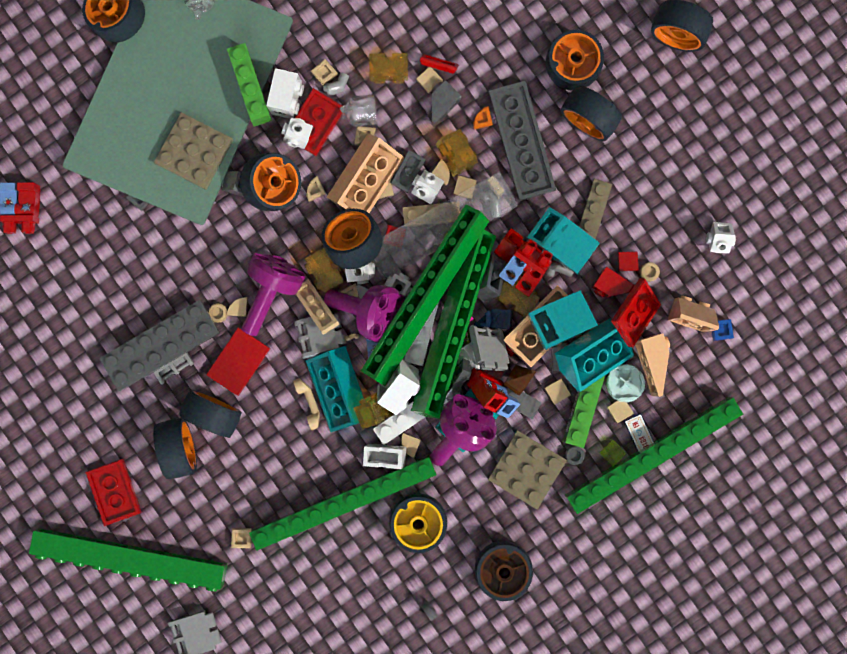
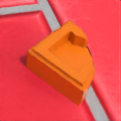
[473,106,493,130]

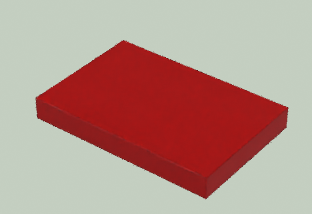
[294,88,346,157]
[611,278,661,347]
[206,327,271,396]
[85,459,142,526]

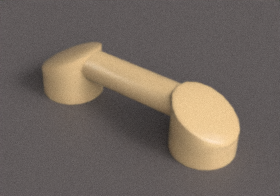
[293,378,320,430]

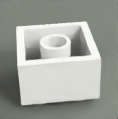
[266,68,304,119]
[377,359,420,415]

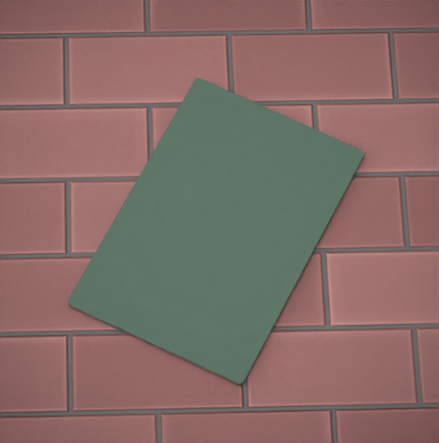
[63,0,293,225]

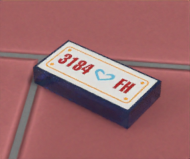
[623,413,654,452]

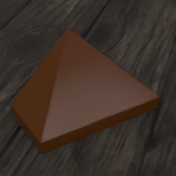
[504,365,537,396]

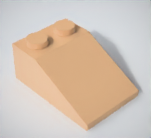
[668,296,719,332]
[635,333,670,397]

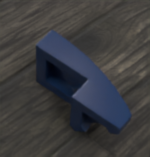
[474,309,513,330]

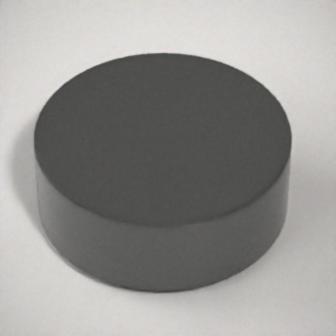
[565,446,585,465]
[420,600,438,620]

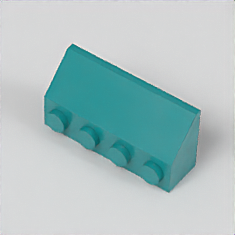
[555,318,634,392]
[305,346,371,432]

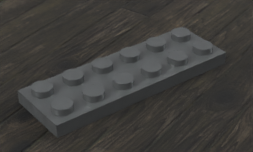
[488,81,556,201]
[99,300,220,392]

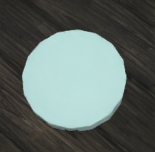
[606,364,645,403]

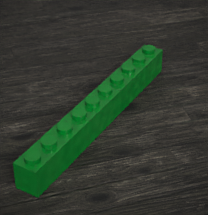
[361,204,489,386]
[411,230,496,419]
[565,397,743,514]
[249,456,437,551]
[29,528,228,592]

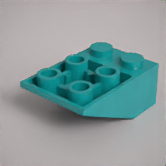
[527,207,600,274]
[528,290,598,350]

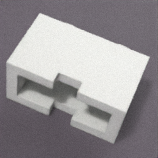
[363,444,407,469]

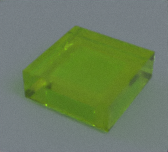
[599,439,627,467]

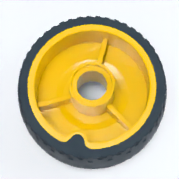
[389,494,447,553]

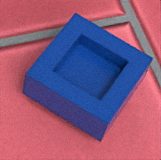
[711,319,734,341]

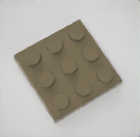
[154,112,233,190]
[488,430,567,510]

